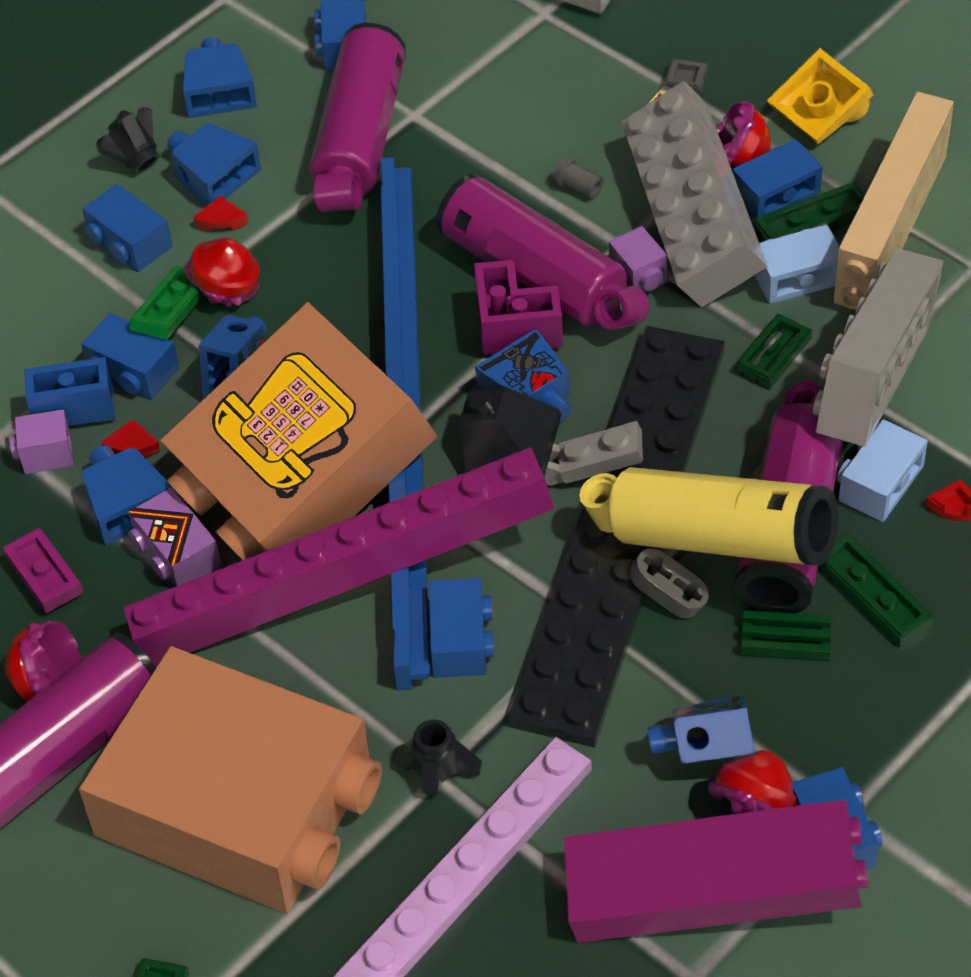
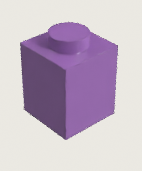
[609,226,667,292]
[9,409,74,474]

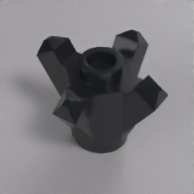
[96,107,160,173]
[394,719,482,796]

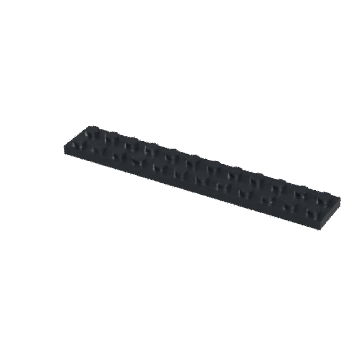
[509,326,725,748]

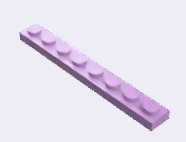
[334,737,592,977]

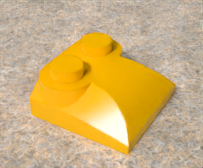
[767,48,874,144]

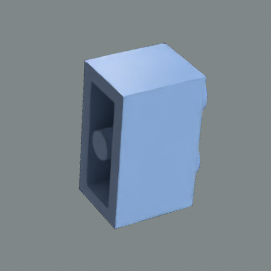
[754,225,839,304]
[837,419,928,522]

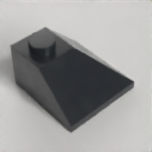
[459,387,562,477]

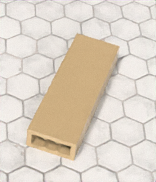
[833,91,954,310]

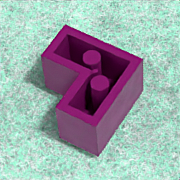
[474,260,563,355]

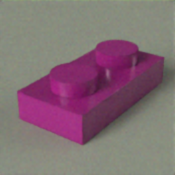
[3,528,83,613]

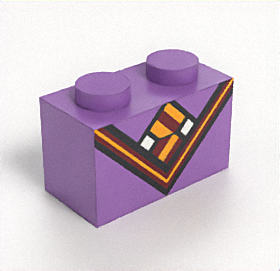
[128,487,222,587]

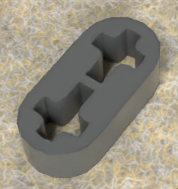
[629,548,709,618]

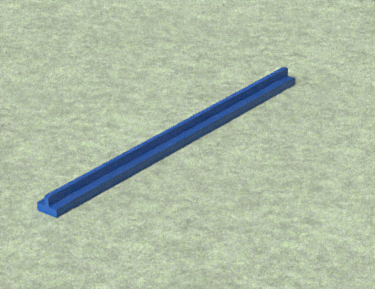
[380,157,431,691]

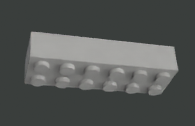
[621,81,768,308]
[813,248,944,447]

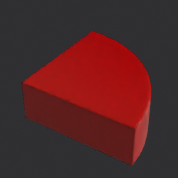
[193,196,248,232]
[101,419,160,458]
[926,479,971,521]

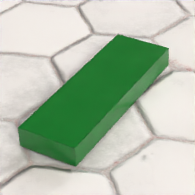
[130,266,204,340]

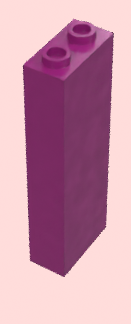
[564,799,869,943]

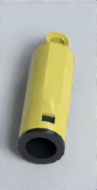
[579,467,838,566]

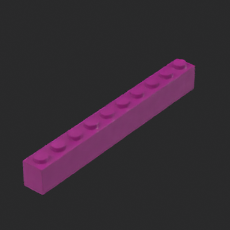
[124,447,555,666]

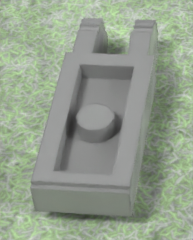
[544,421,643,486]

